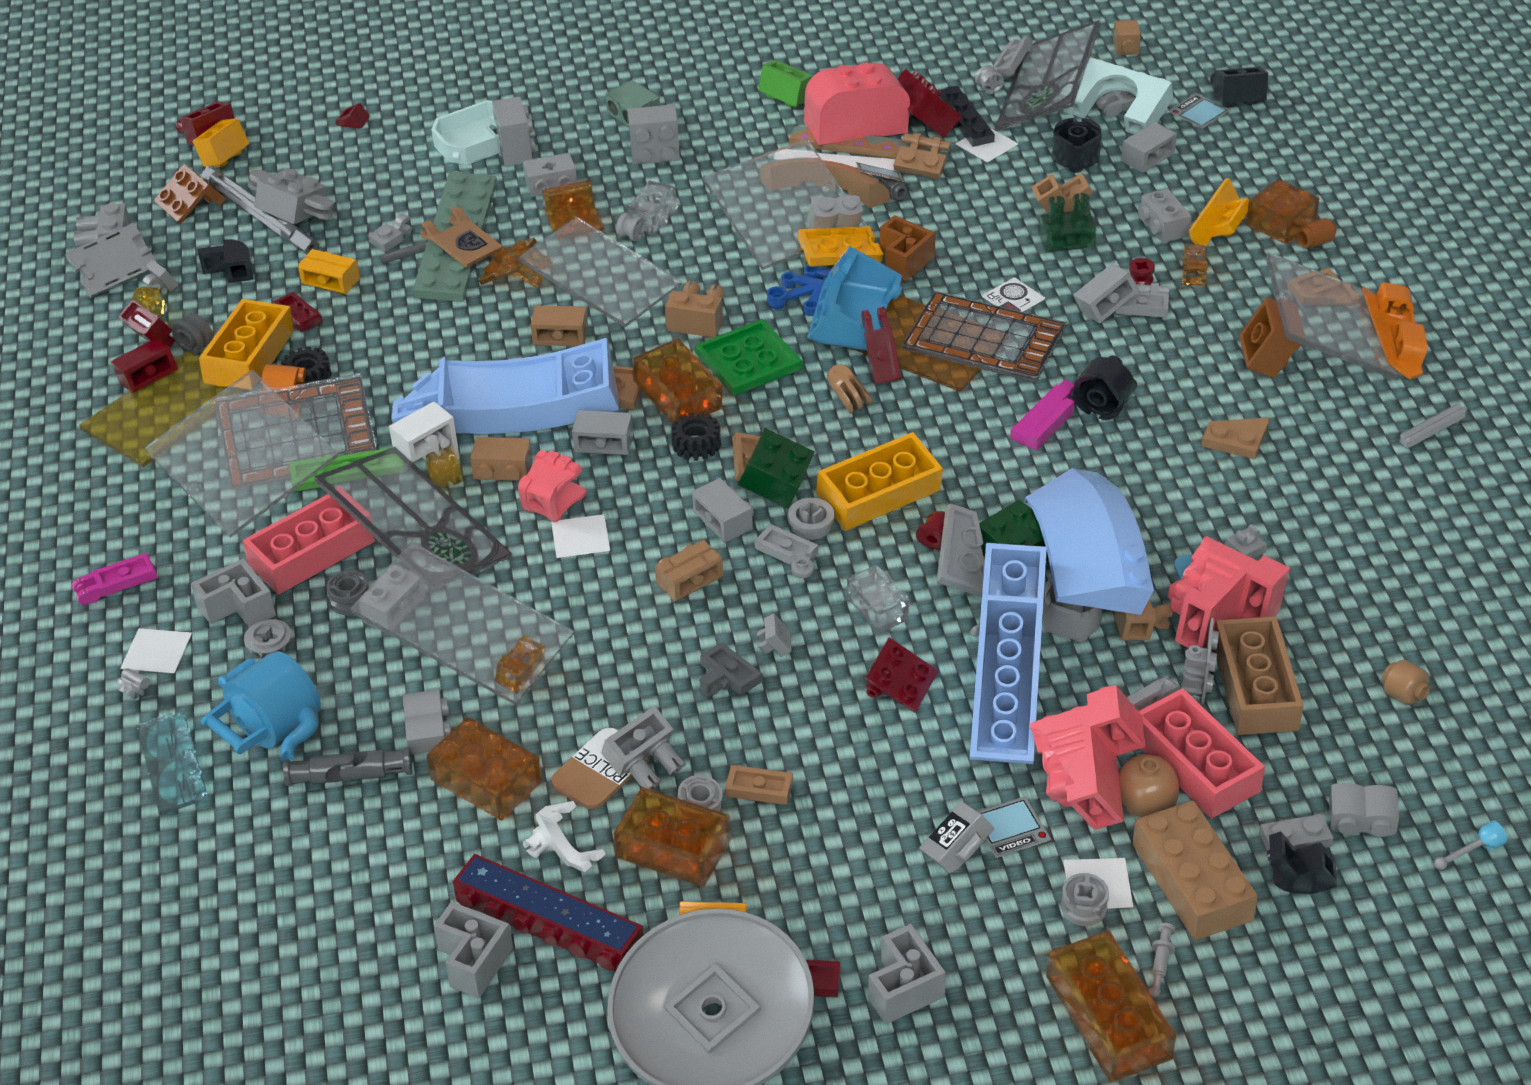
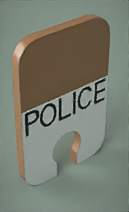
[551,728,649,810]

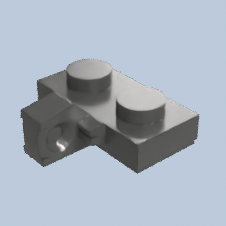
[699,642,763,698]

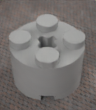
[1042,577,1102,642]

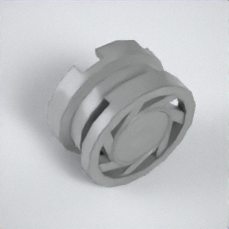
[1061,873,1109,926]

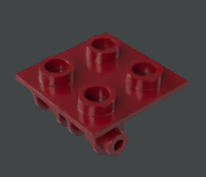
[865,637,939,713]

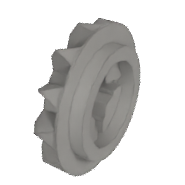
[244,619,292,658]

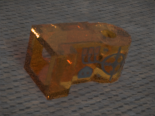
[1182,244,1208,286]
[495,635,546,694]

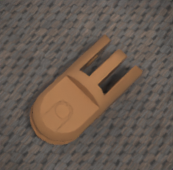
[827,364,872,414]

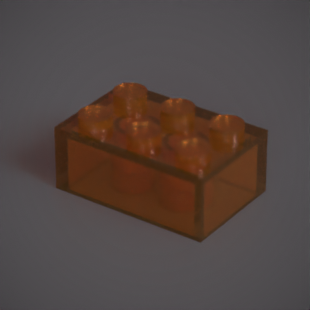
[633,338,723,424]
[426,717,542,821]
[613,787,731,887]

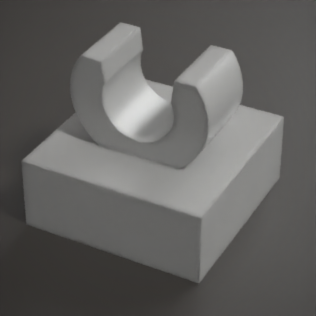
[143,260,178,294]
[1225,524,1267,559]
[757,614,792,656]

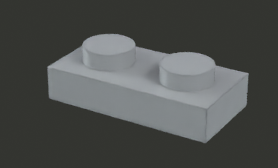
[1259,814,1334,850]

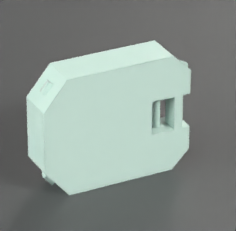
[431,100,501,165]

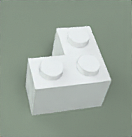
[389,402,460,470]

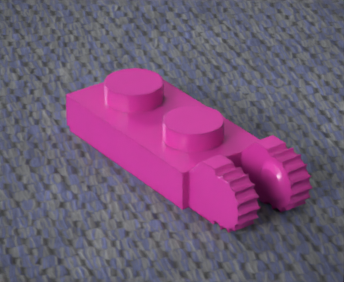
[72,553,158,605]

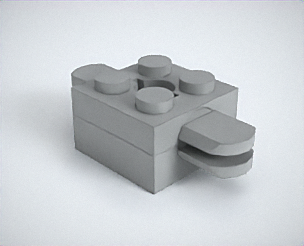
[248,168,334,224]

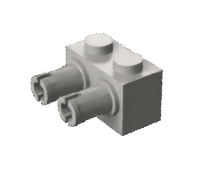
[74,203,131,247]
[601,706,686,793]

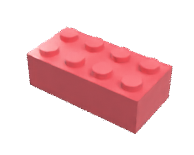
[242,488,375,595]
[1139,688,1265,819]

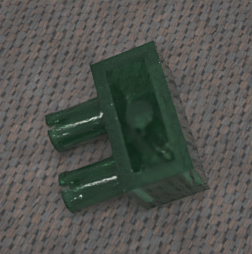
[1039,193,1096,253]

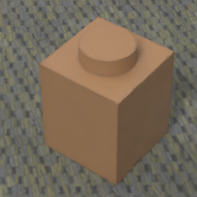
[1113,20,1140,55]

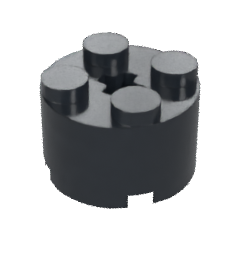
[1052,118,1102,173]
[1072,355,1137,420]

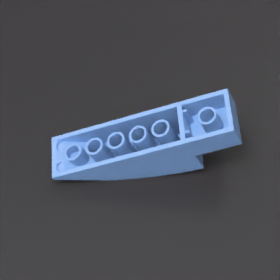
[970,543,1047,764]

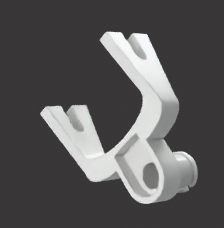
[523,801,606,872]

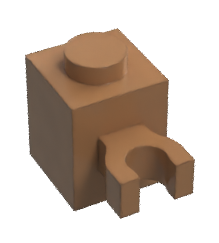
[1114,599,1173,640]

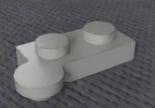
[755,524,818,578]

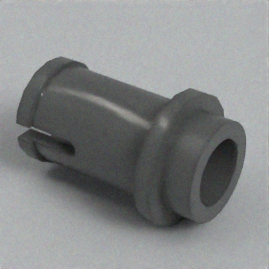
[878,176,907,200]

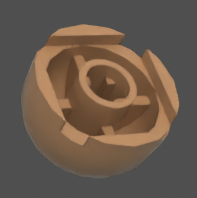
[1118,754,1179,817]

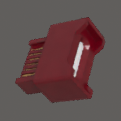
[119,300,175,347]

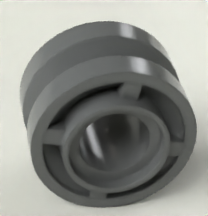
[172,313,214,355]
[327,570,369,615]

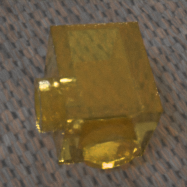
[131,286,166,319]

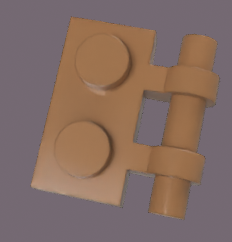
[893,132,951,180]

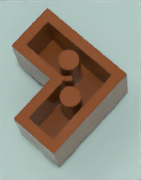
[880,215,936,282]

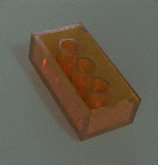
[1046,930,1176,1083]

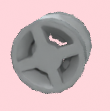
[975,65,1004,94]
[616,212,646,242]

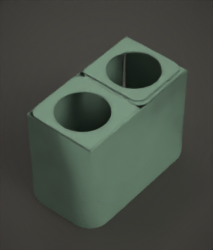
[605,80,660,127]

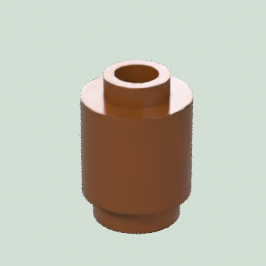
[1297,218,1336,249]

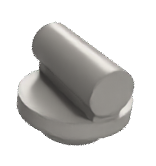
[116,668,150,699]

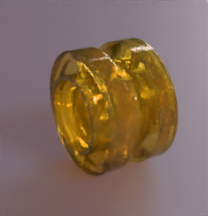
[426,447,462,490]

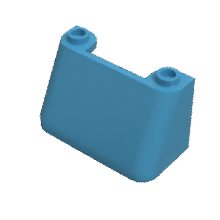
[807,246,902,351]

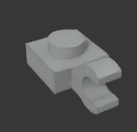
[368,214,412,253]

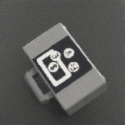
[919,801,994,873]

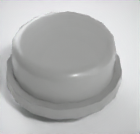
[788,498,835,540]

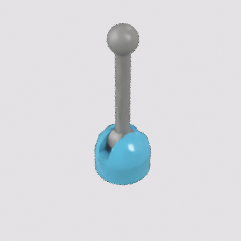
[1434,820,1507,870]

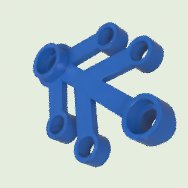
[767,265,831,316]

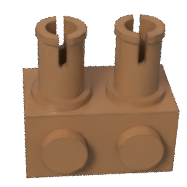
[665,281,725,338]

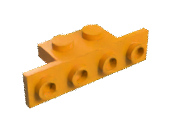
[1188,178,1252,252]

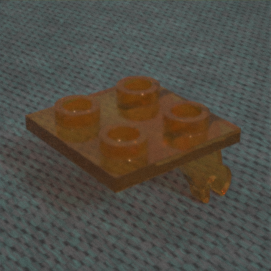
[479,238,552,287]

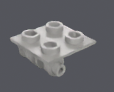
[1181,618,1219,704]

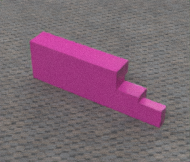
[1010,379,1074,450]

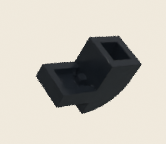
[198,239,254,283]
[1267,831,1337,894]

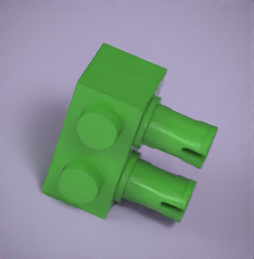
[758,60,813,107]

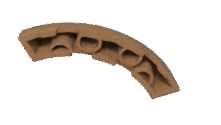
[759,159,890,208]

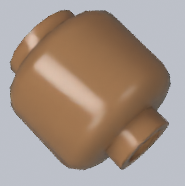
[1382,660,1430,705]

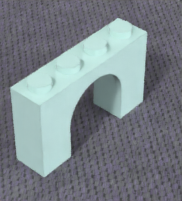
[1061,57,1173,134]

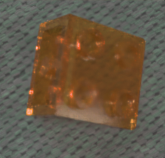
[542,180,604,241]

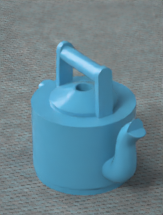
[201,651,321,761]

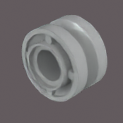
[676,775,723,826]

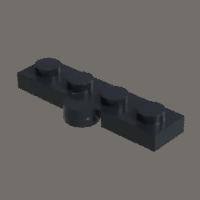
[939,86,995,147]

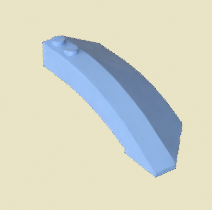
[392,338,619,434]
[1024,468,1154,615]

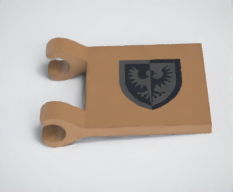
[420,206,502,268]

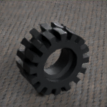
[281,346,332,387]
[671,412,721,461]

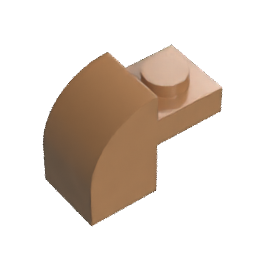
[1031,173,1093,217]

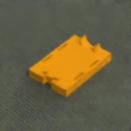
[797,226,883,266]

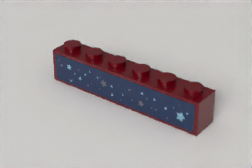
[453,853,644,971]

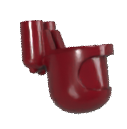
[916,511,945,550]

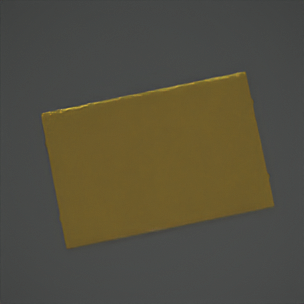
[79,352,252,467]

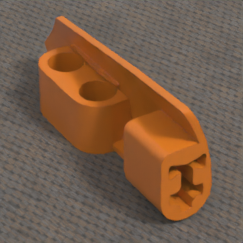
[1362,282,1427,380]

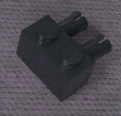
[1210,66,1269,106]

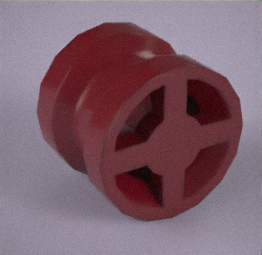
[1129,258,1155,285]

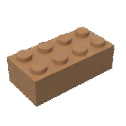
[1214,616,1304,735]
[1133,800,1258,941]

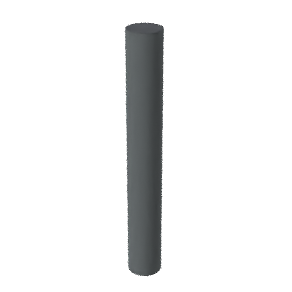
[379,241,428,264]

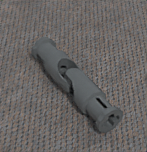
[283,747,412,787]

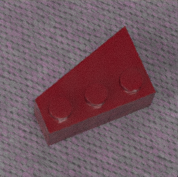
[897,68,962,138]

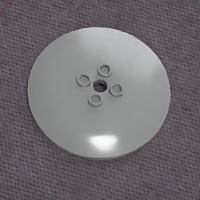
[607,909,814,1085]

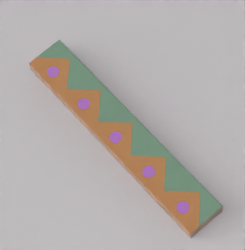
[789,126,931,159]

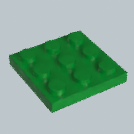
[695,319,803,396]

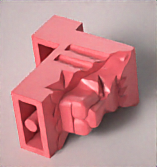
[1167,536,1290,648]
[1030,685,1146,830]

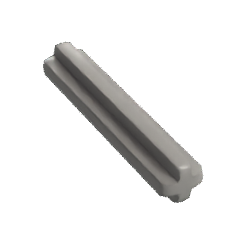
[1399,404,1466,448]

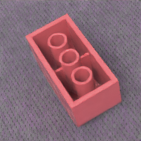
[804,62,910,145]

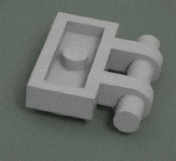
[1115,282,1169,318]

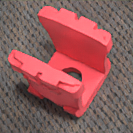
[518,450,587,522]

